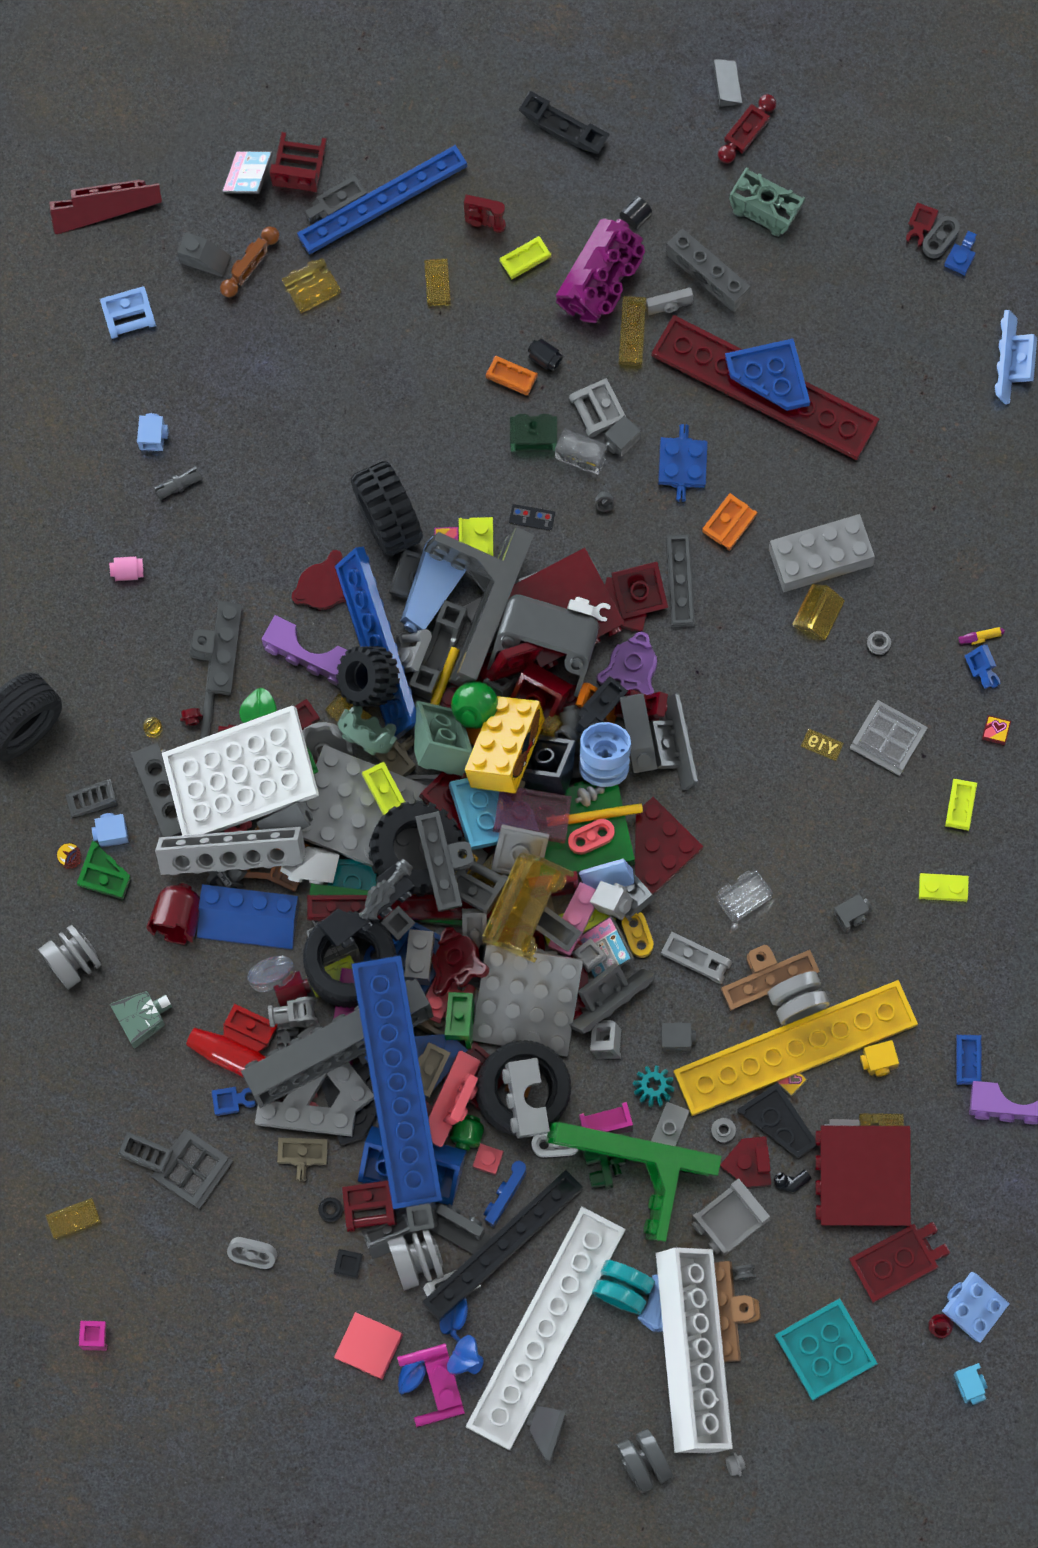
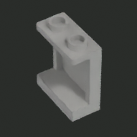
[692,1178,770,1257]

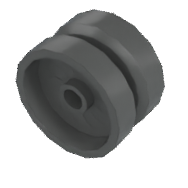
[616,1428,673,1494]

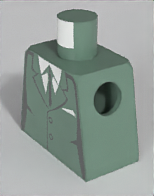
[110,991,172,1049]

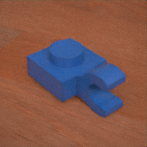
[944,231,977,276]
[965,645,1001,689]

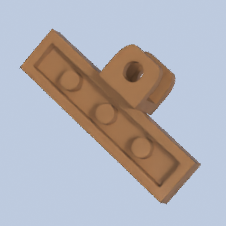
[721,945,820,1011]
[714,1261,761,1363]

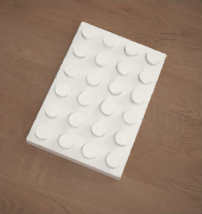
[162,706,319,836]

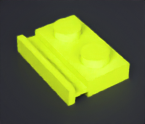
[459,517,494,556]

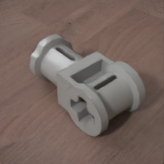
[268,997,318,1027]

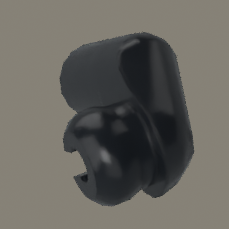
[774,1169,812,1192]

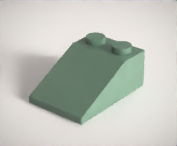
[414,701,472,776]

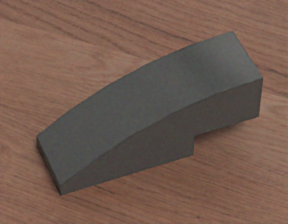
[509,890,582,952]

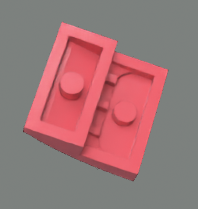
[334,1312,404,1380]

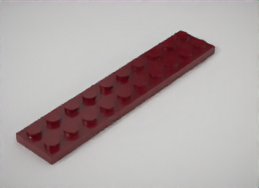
[651,315,879,460]

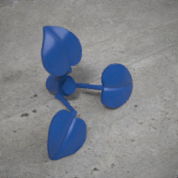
[398,1298,484,1395]

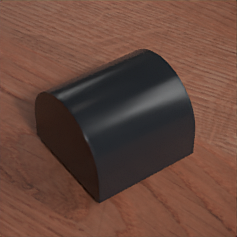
[620,196,652,229]

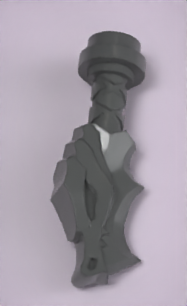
[359,858,413,921]

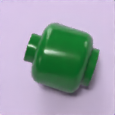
[450,1114,484,1152]

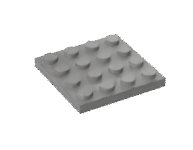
[472,944,583,1056]

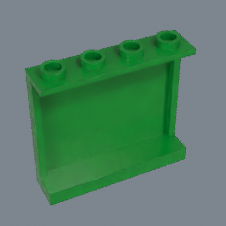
[522,781,635,877]

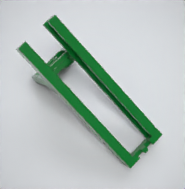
[546,1122,722,1241]

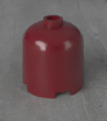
[146,883,200,945]

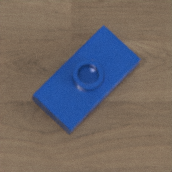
[956,1035,982,1085]

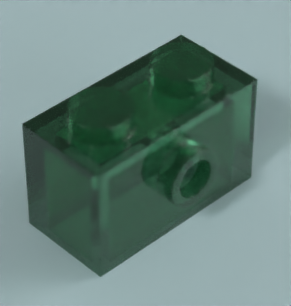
[510,414,557,451]

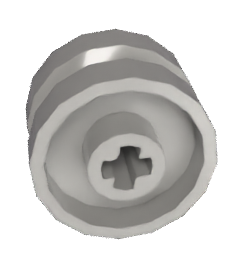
[767,971,830,1025]

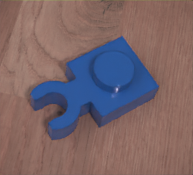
[212,1087,256,1116]

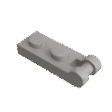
[661,932,733,984]

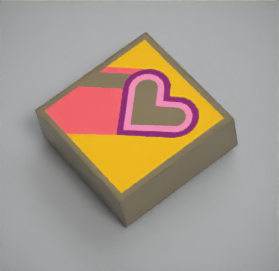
[776,1073,808,1098]

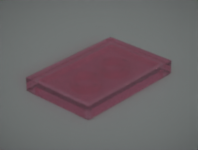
[493,788,572,844]

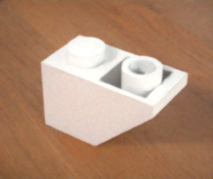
[280,846,340,885]

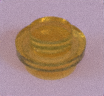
[541,715,563,737]

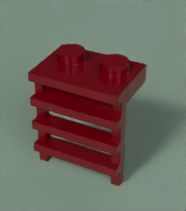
[270,132,327,192]

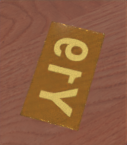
[801,729,844,761]

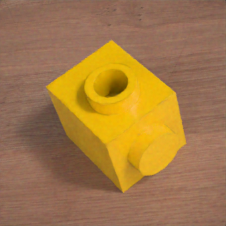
[860,1040,899,1077]

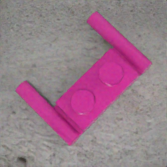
[397,1344,464,1427]

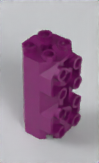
[556,218,645,323]

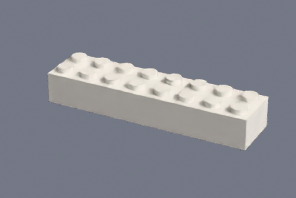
[656,1248,732,1453]

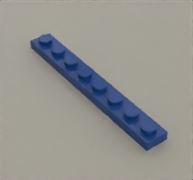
[297,145,467,255]

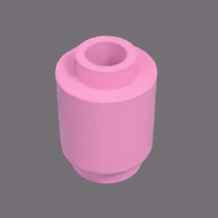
[109,556,144,581]

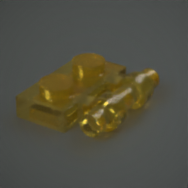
[282,258,341,313]

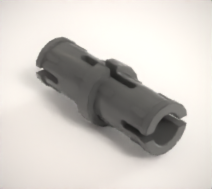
[154,466,202,500]

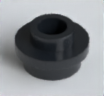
[318,1197,343,1222]

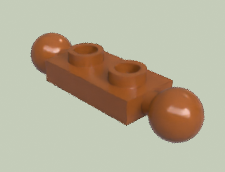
[220,226,279,297]

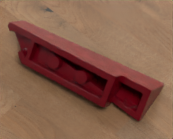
[49,180,162,234]

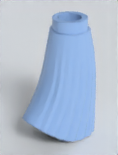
[638,1274,663,1331]

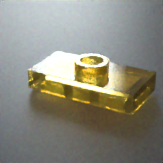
[424,258,451,306]
[46,1198,101,1239]

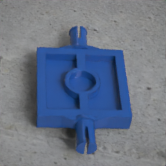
[658,424,707,502]

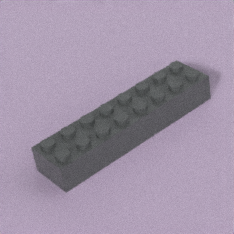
[241,979,434,1108]

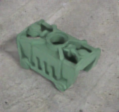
[729,167,806,236]

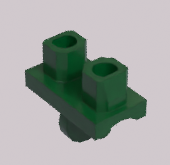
[584,1151,626,1190]

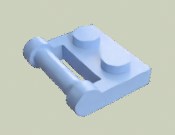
[100,286,156,339]

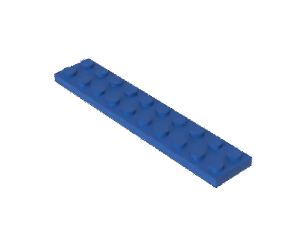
[351,955,442,1209]

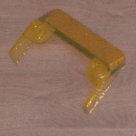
[482,853,575,963]

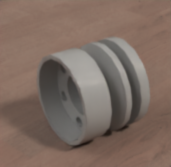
[38,925,101,990]
[388,1229,444,1290]

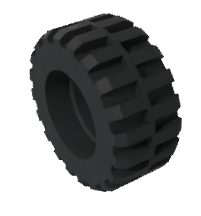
[350,461,423,556]
[369,800,463,897]

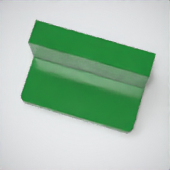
[445,992,475,1049]

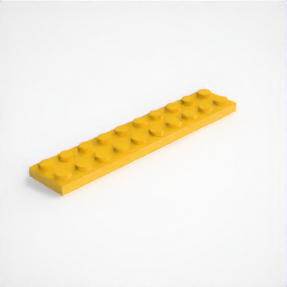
[673,980,918,1117]

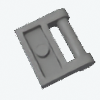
[569,378,626,438]
[396,629,432,673]

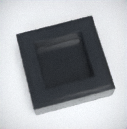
[333,1249,363,1279]

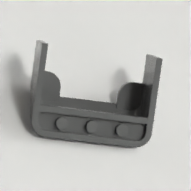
[487,594,599,697]

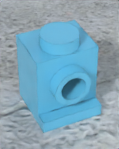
[954,1363,987,1405]

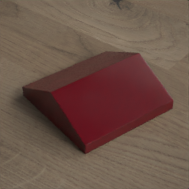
[611,561,668,619]

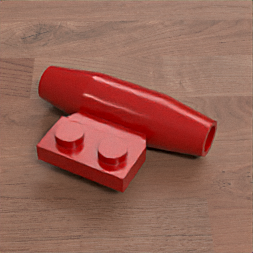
[186,1004,278,1077]

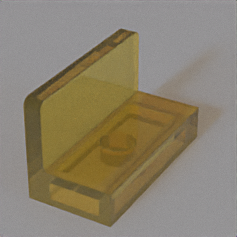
[792,584,844,640]

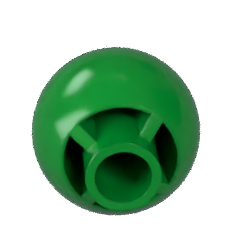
[451,681,498,729]

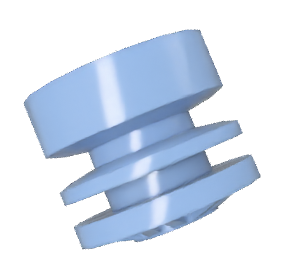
[579,722,631,787]

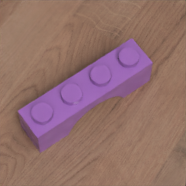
[262,615,347,686]
[969,1081,1038,1124]

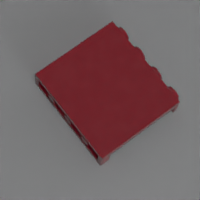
[508,547,625,670]
[816,1126,911,1226]

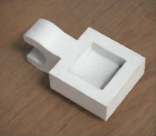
[567,597,611,622]

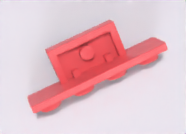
[428,1051,480,1148]

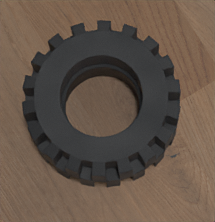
[336,646,400,706]

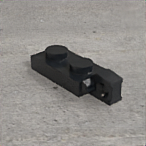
[574,676,628,735]

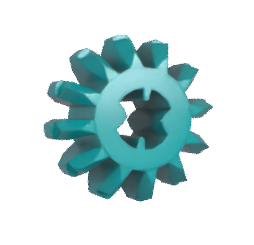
[633,1065,674,1107]

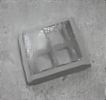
[849,700,928,776]

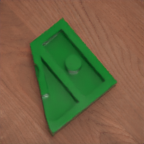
[77,841,131,900]

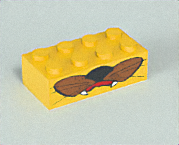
[465,696,545,793]

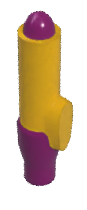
[958,627,1005,645]

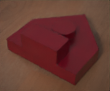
[720,1136,772,1188]

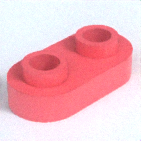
[568,819,614,855]

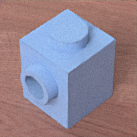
[137,413,169,451]
[92,813,129,848]

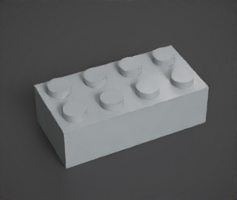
[769,514,875,593]

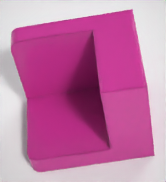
[79,1321,107,1351]

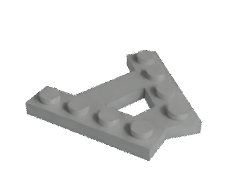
[255,1023,374,1137]

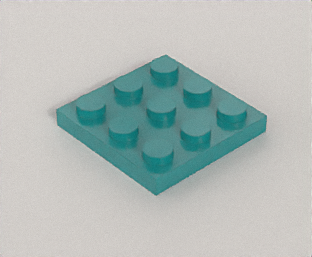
[775,1298,878,1401]

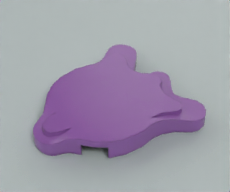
[596,632,657,695]

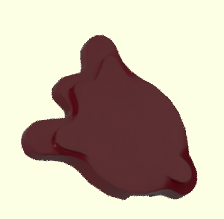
[292,550,346,610]
[432,927,489,996]

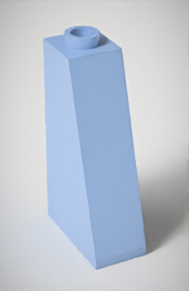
[400,536,466,633]

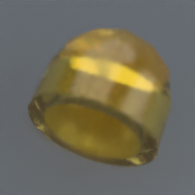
[143,717,163,737]

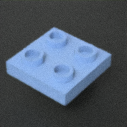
[942,1272,1010,1343]

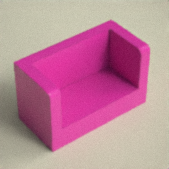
[579,1102,633,1134]

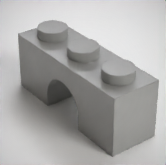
[502,1058,550,1138]

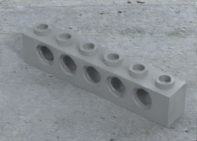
[155,827,306,875]

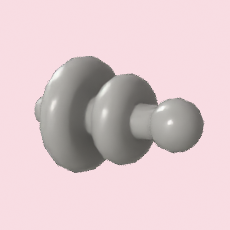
[575,786,605,807]

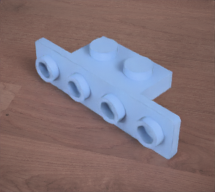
[995,310,1037,404]

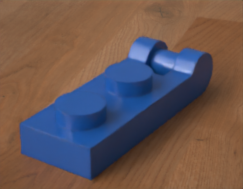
[483,1161,527,1228]

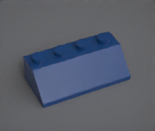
[197,884,300,950]
[358,1126,466,1205]

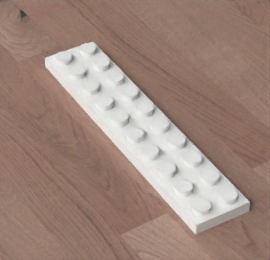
[466,1207,626,1451]

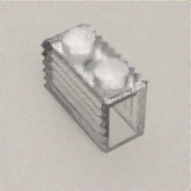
[716,870,773,924]

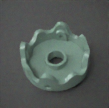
[337,706,397,755]

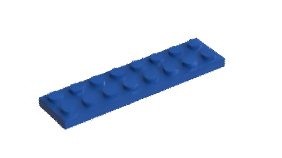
[335,546,416,739]

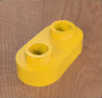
[621,912,654,958]

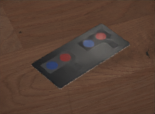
[509,504,555,530]

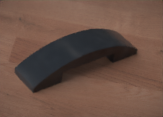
[519,91,609,154]

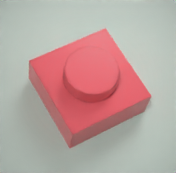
[473,1143,504,1176]

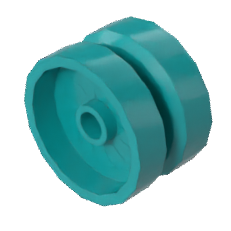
[592,1260,655,1315]

